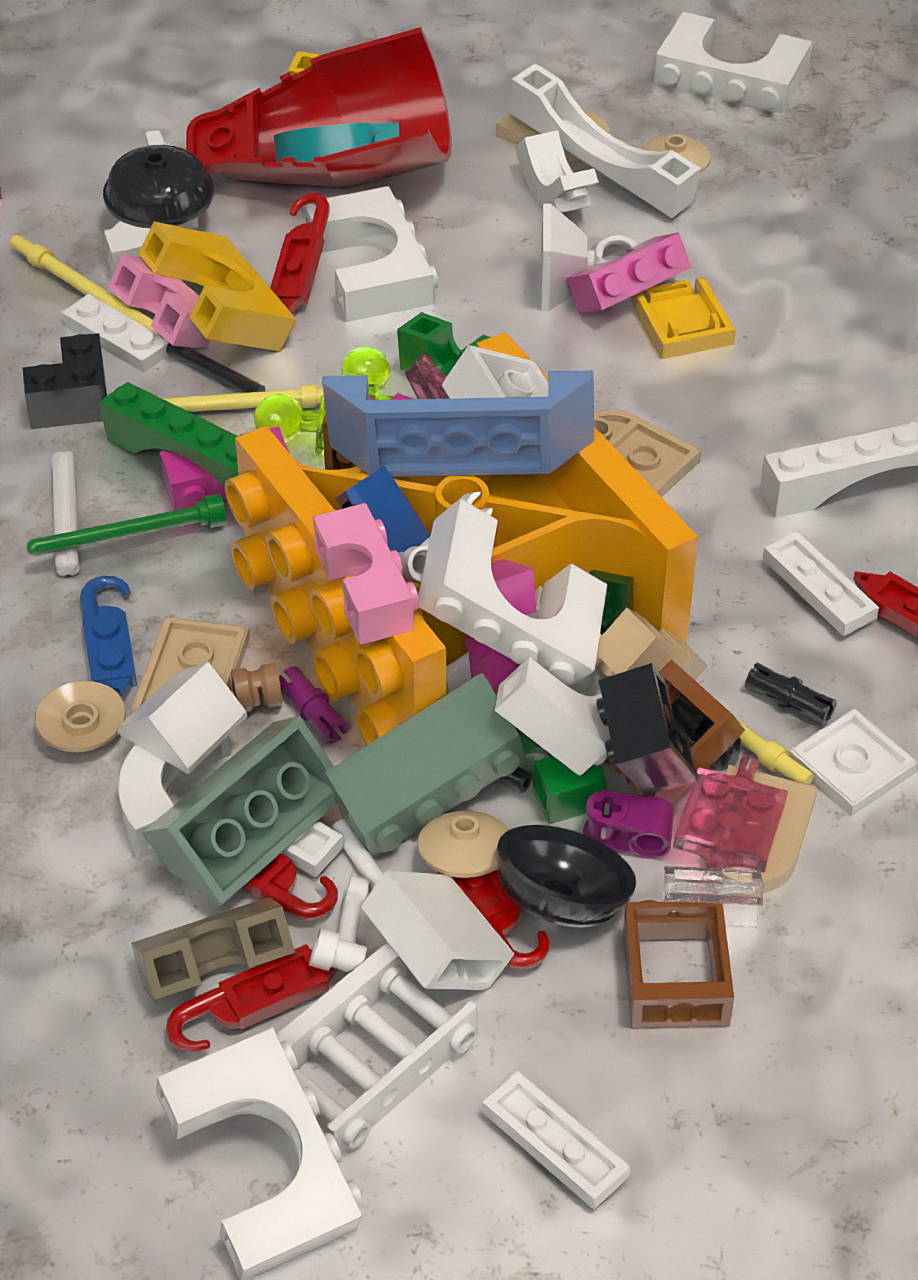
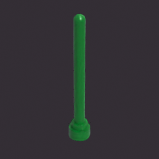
[26,493,227,556]

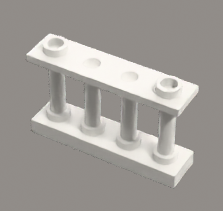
[276,942,478,1154]

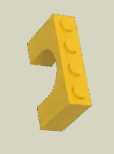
[138,221,297,352]

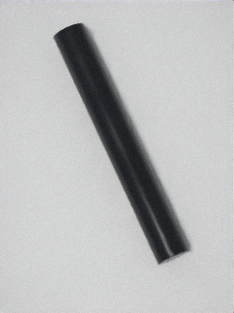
[166,343,266,393]

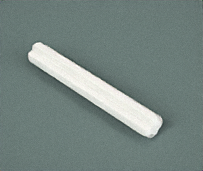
[52,451,79,577]

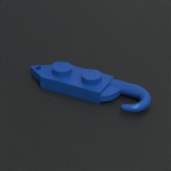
[80,575,137,701]

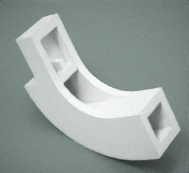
[515,130,598,213]
[118,736,231,859]

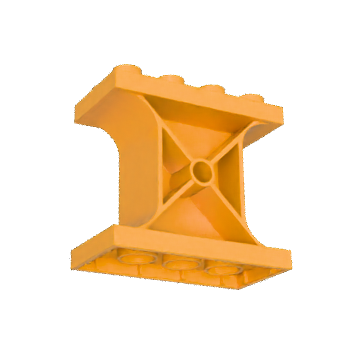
[225,332,698,746]

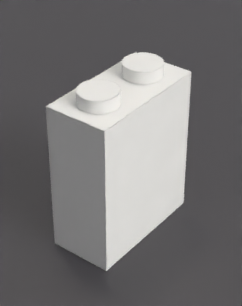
[361,870,514,990]

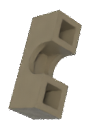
[131,897,295,1000]

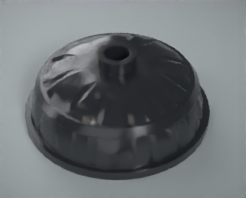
[103,145,214,228]
[496,825,636,928]

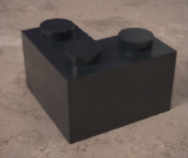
[22,333,107,429]
[596,663,698,796]

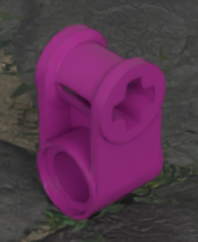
[582,790,674,859]

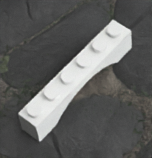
[508,63,701,218]
[760,421,918,518]

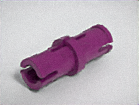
[279,666,349,744]

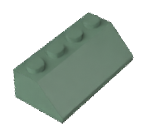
[325,673,526,859]
[142,716,337,906]

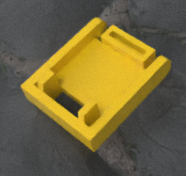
[631,277,736,359]

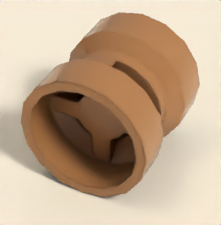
[231,663,282,712]

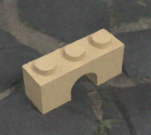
[597,608,708,680]

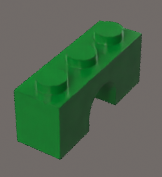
[397,312,491,385]
[515,727,607,824]

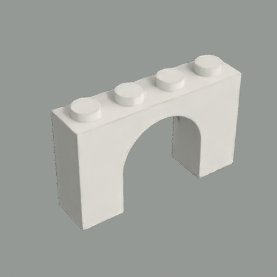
[654,12,812,114]
[304,186,438,322]
[418,498,607,688]
[495,586,611,776]
[156,1028,365,1280]

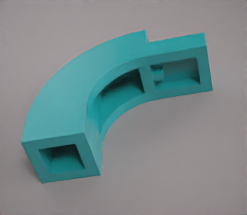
[274,122,399,162]

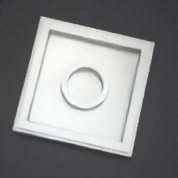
[789,708,918,816]

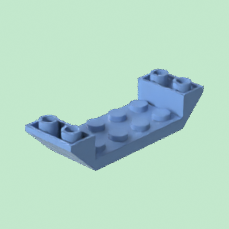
[322,370,594,477]

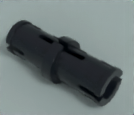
[745,662,837,726]

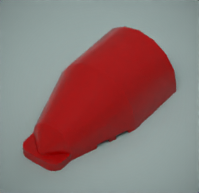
[186,27,452,189]

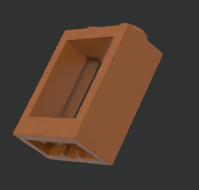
[605,659,745,806]
[623,899,734,1028]

